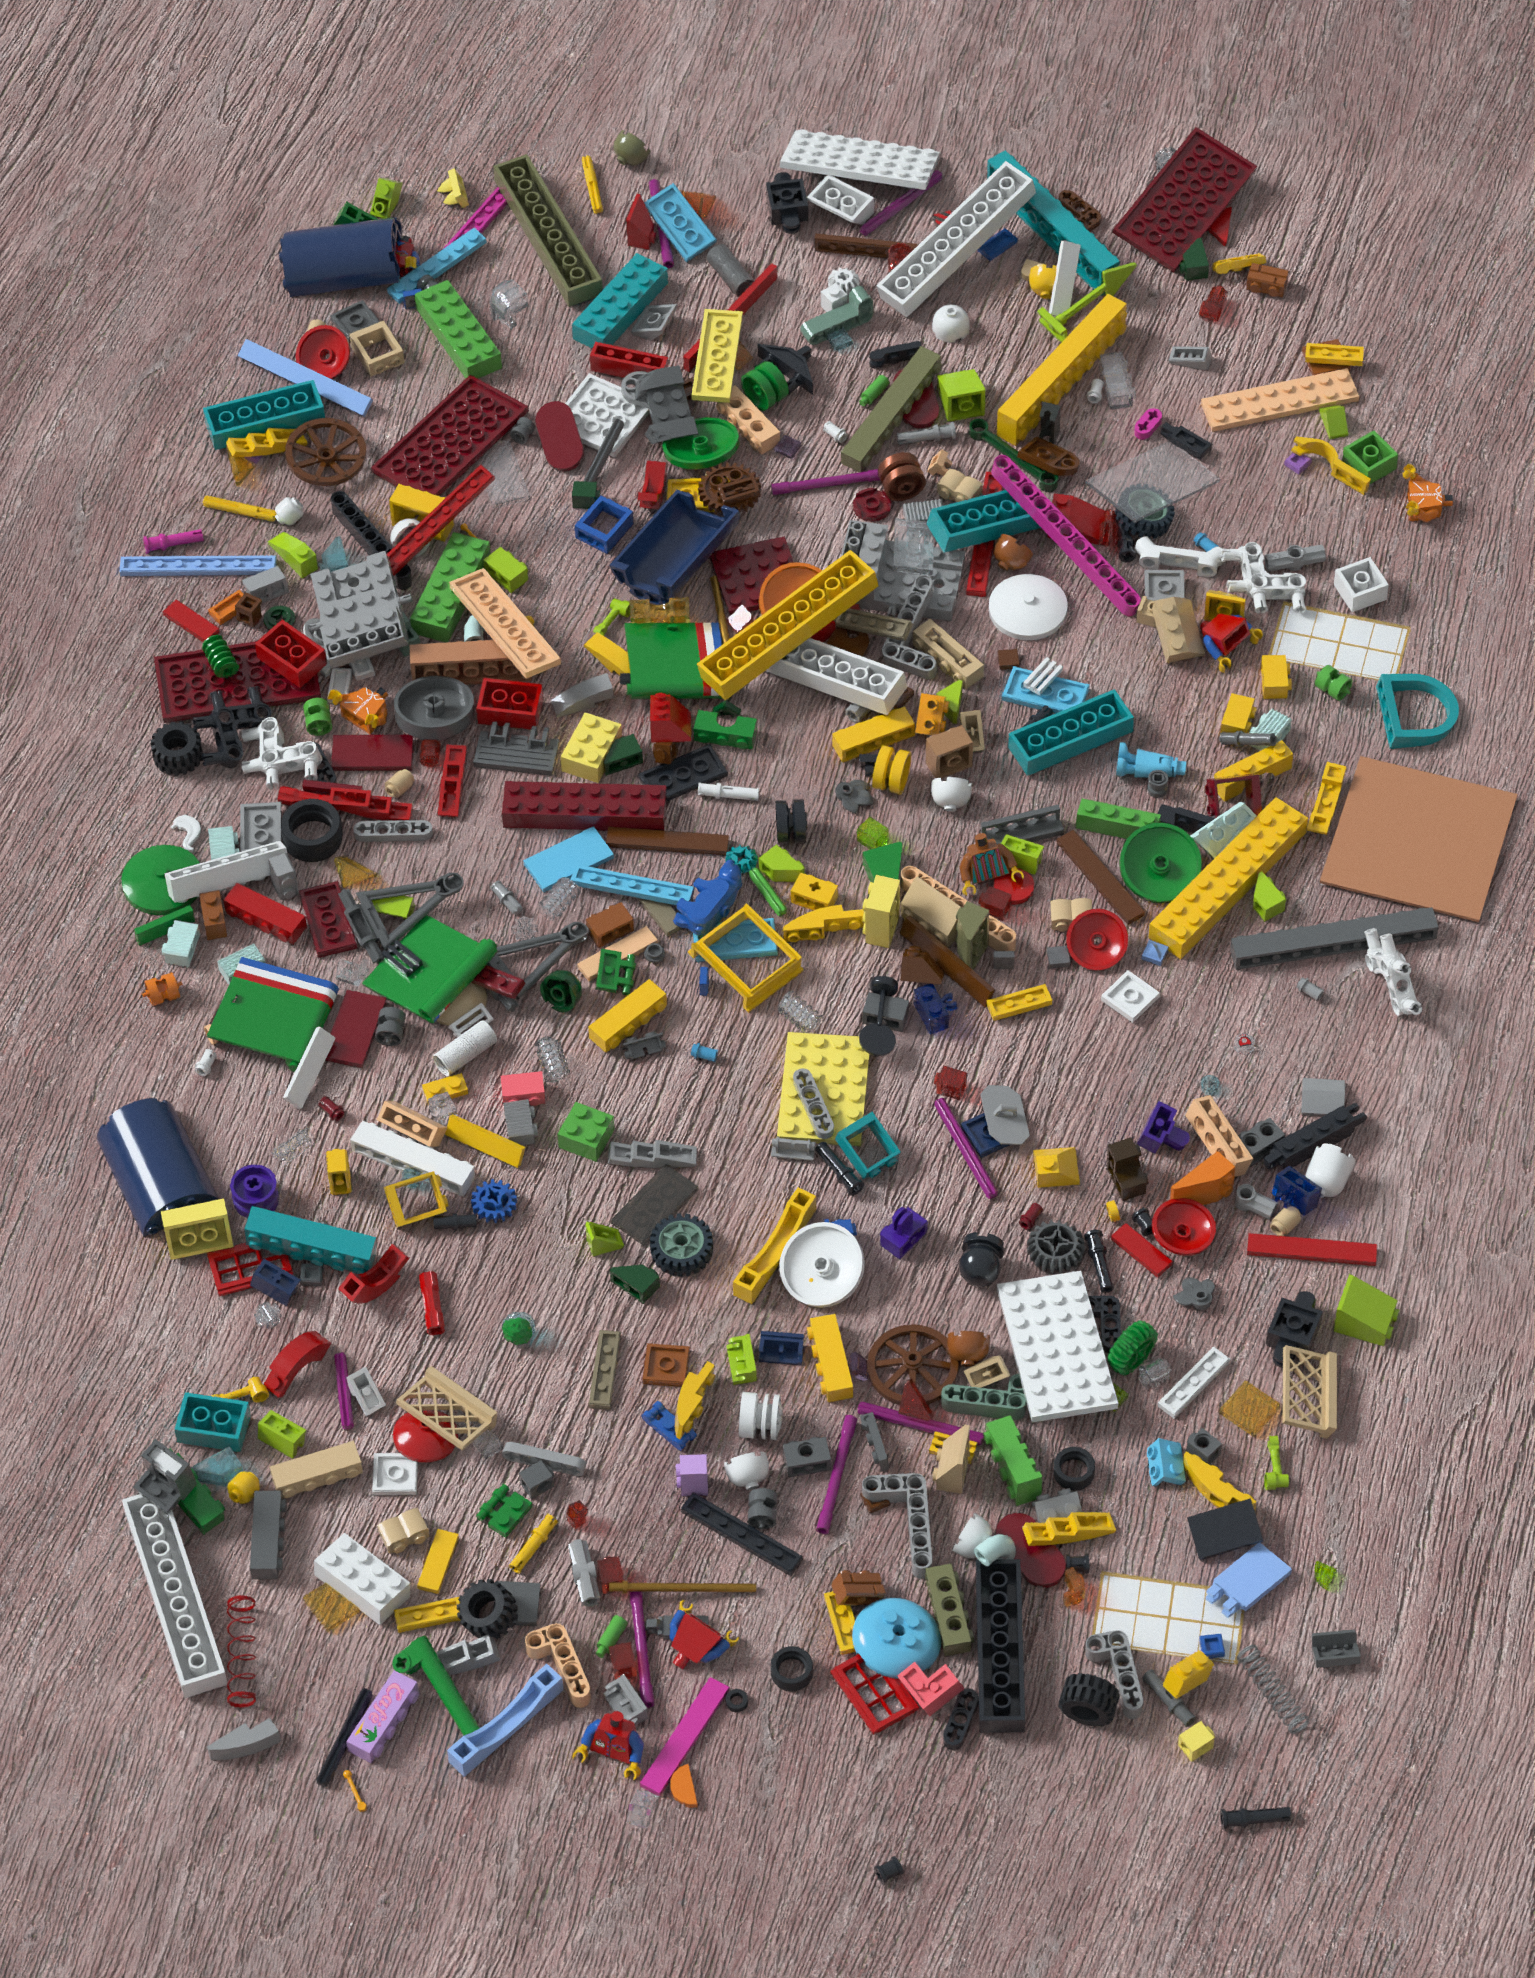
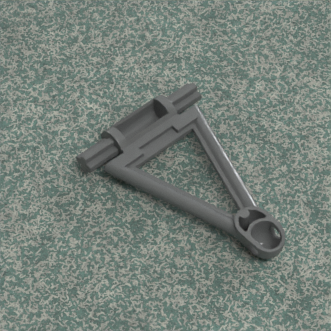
[338,873,464,964]
[487,922,589,1012]

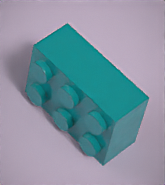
[174,1392,251,1452]

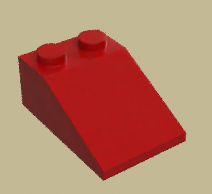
[1047,493,1111,545]

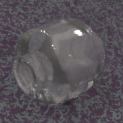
[1138,1356,1172,1389]

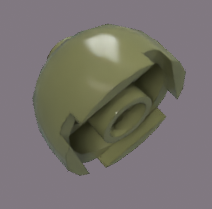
[613,130,651,166]

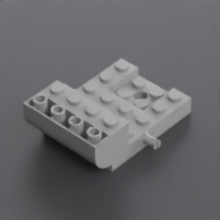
[841,520,965,621]
[309,551,413,668]

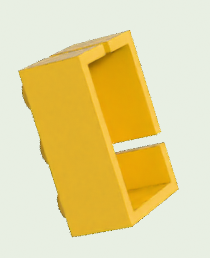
[389,484,454,542]

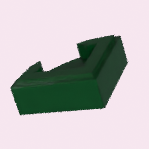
[713,700,741,717]

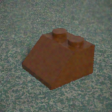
[900,946,945,985]

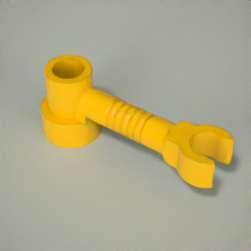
[212,1376,269,1403]

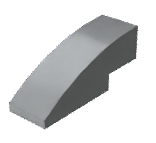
[551,673,614,718]
[436,1634,500,1675]
[207,1718,281,1760]

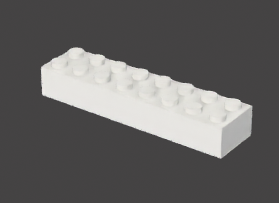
[766,638,907,715]

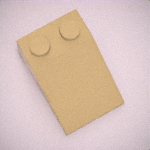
[933,1425,970,1494]

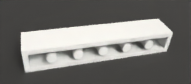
[165,841,287,903]
[350,1120,475,1197]

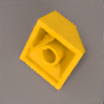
[1204,590,1246,621]
[1033,1147,1080,1188]

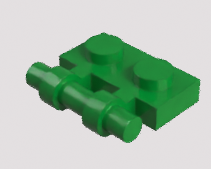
[595,949,636,995]
[476,1484,533,1538]

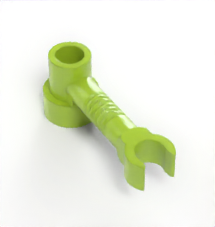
[593,598,634,636]
[1264,1436,1289,1490]

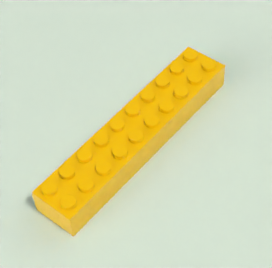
[997,294,1127,446]
[697,550,879,700]
[1149,797,1308,959]

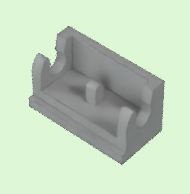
[242,566,289,603]
[603,1674,648,1725]

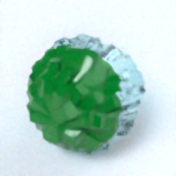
[501,1312,536,1345]

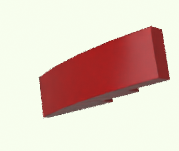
[438,744,467,817]
[328,787,413,821]

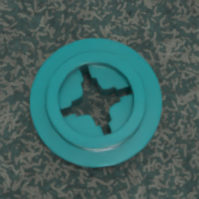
[725,845,758,873]

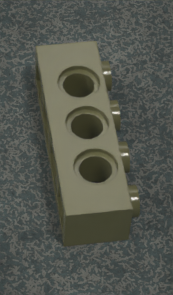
[925,1564,974,1657]

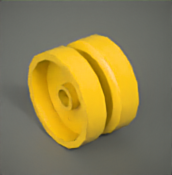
[872,745,912,795]

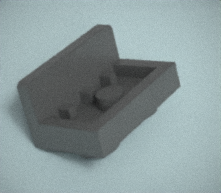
[1311,1629,1361,1668]

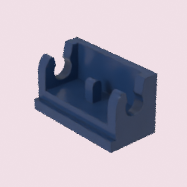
[250,1259,301,1307]
[759,1331,804,1366]

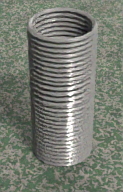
[707,244,755,297]

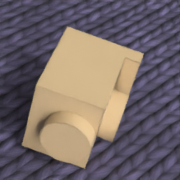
[1136,596,1157,628]

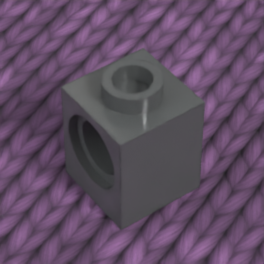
[1187,1428,1222,1465]
[519,1460,555,1499]

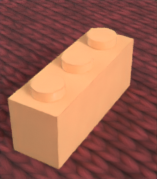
[377,1101,447,1147]

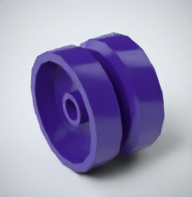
[230,1164,279,1219]

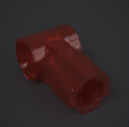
[1199,285,1227,322]

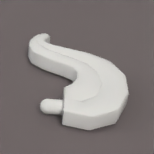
[171,815,201,853]

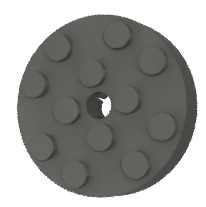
[394,676,475,740]

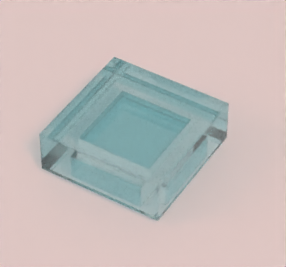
[827,328,853,352]

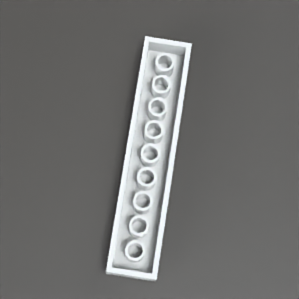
[876,161,1036,317]
[122,1494,227,1698]

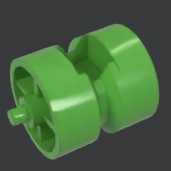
[1315,665,1353,701]
[303,698,332,736]

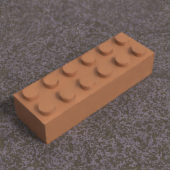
[410,640,532,685]

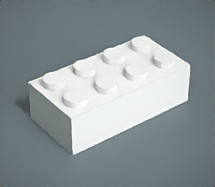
[314,1533,410,1625]

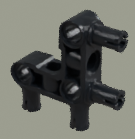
[192,686,272,769]

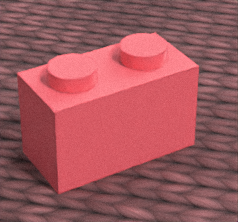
[501,1071,545,1106]

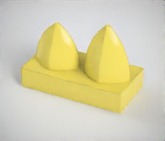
[437,168,469,208]

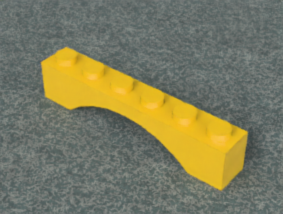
[733,1187,817,1304]

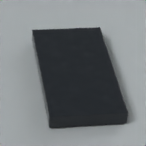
[638,744,728,801]

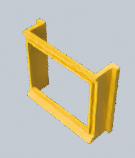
[688,903,804,1013]

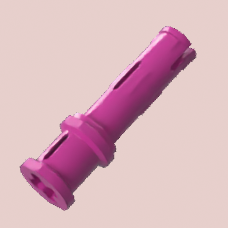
[143,529,204,554]

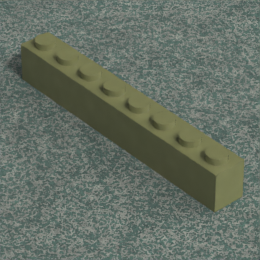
[841,346,942,472]

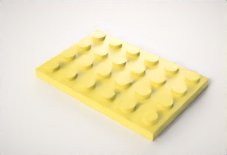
[777,1032,870,1146]

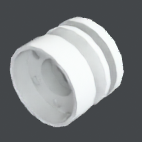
[739,1392,783,1440]

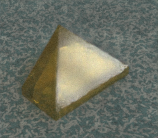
[226,445,254,486]
[334,856,378,888]

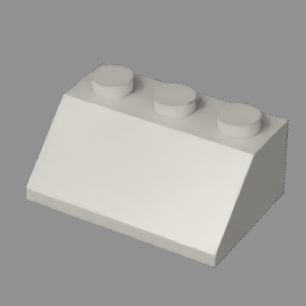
[807,175,874,224]

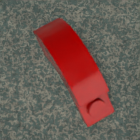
[638,460,668,509]
[338,1244,410,1304]
[263,1331,331,1398]

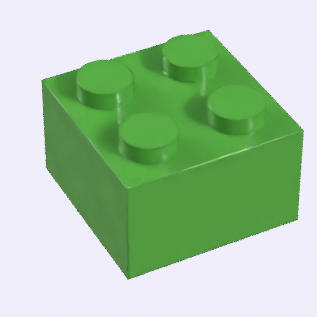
[1342,430,1398,485]
[557,1102,615,1162]

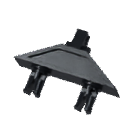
[754,344,813,395]

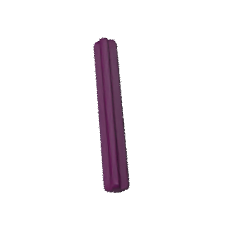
[334,1352,354,1430]

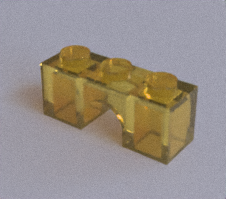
[629,597,690,623]

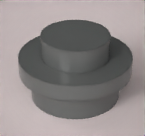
[644,943,665,963]

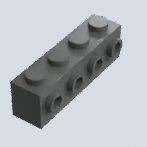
[250,1491,287,1579]

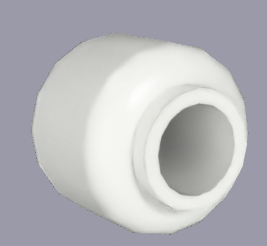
[275,497,304,526]

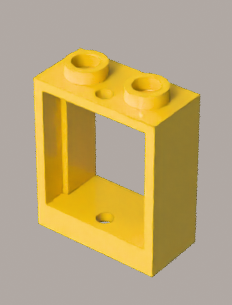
[383,1171,449,1228]

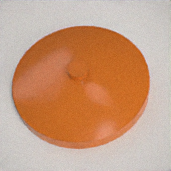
[759,562,822,615]

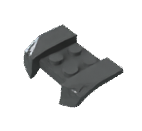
[635,365,698,444]

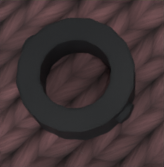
[726,1689,748,1712]

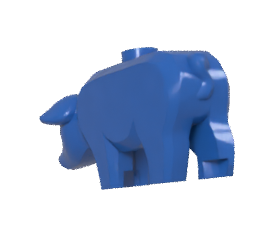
[673,860,742,935]

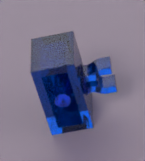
[913,984,957,1035]
[1271,1166,1322,1216]

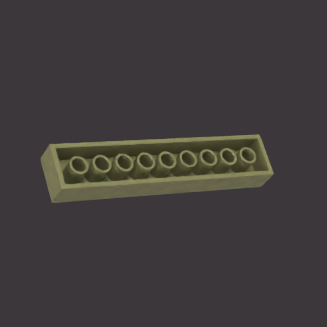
[493,154,603,307]

